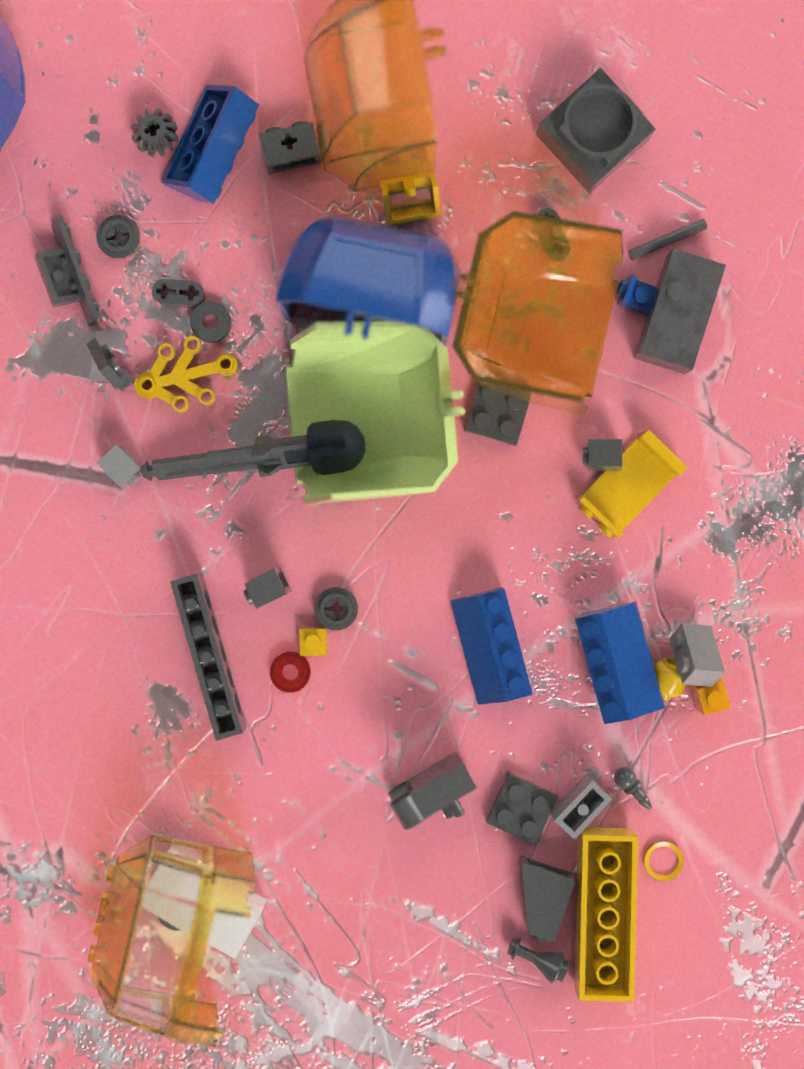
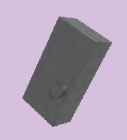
[634,248,726,374]

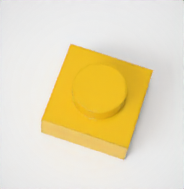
[299,628,327,656]

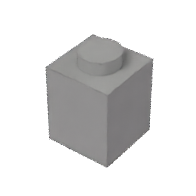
[97,444,142,488]

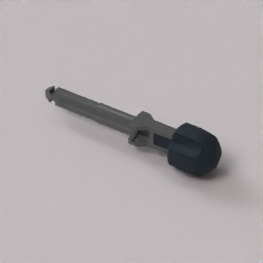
[140,420,366,481]

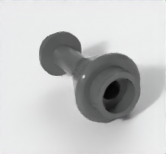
[507,938,570,984]

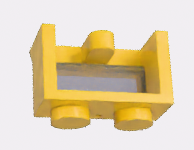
[380,171,441,225]

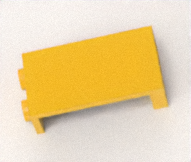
[576,430,688,539]

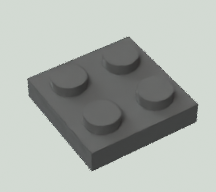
[464,378,532,446]
[486,772,558,846]

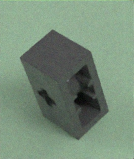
[259,121,322,174]
[243,567,292,609]

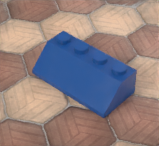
[161,85,259,204]
[450,587,533,705]
[575,601,665,724]

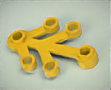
[134,336,239,413]

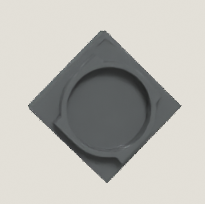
[536,68,656,194]

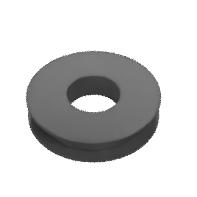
[190,301,232,343]

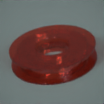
[270,652,311,693]

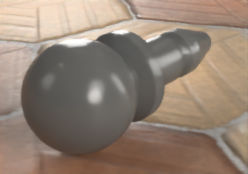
[614,767,652,810]

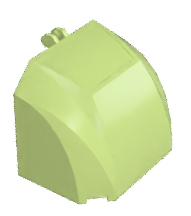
[285,321,465,505]

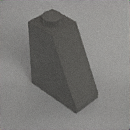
[519,855,576,943]

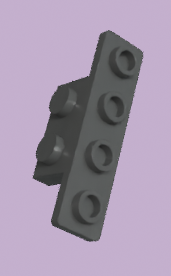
[34,215,100,326]

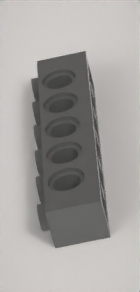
[170,573,247,741]

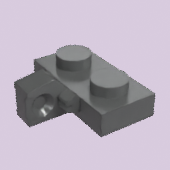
[86,338,135,391]

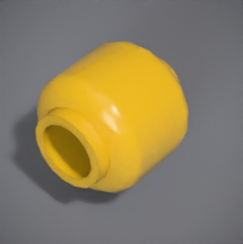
[654,657,686,700]

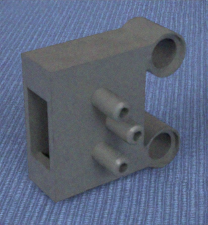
[388,752,477,830]

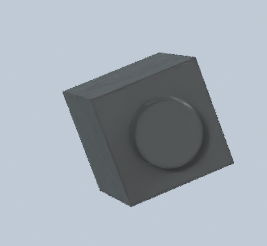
[583,439,622,471]

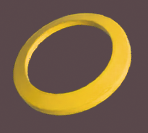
[644,841,684,881]

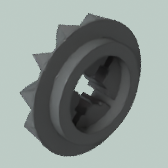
[96,215,140,259]
[315,587,358,630]

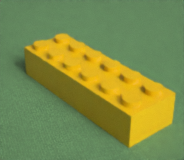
[574,827,638,1002]

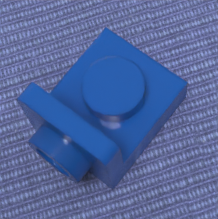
[616,275,658,315]

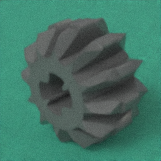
[131,108,178,157]

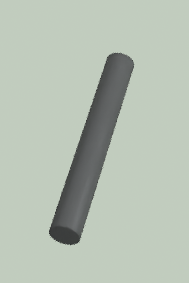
[628,219,707,261]

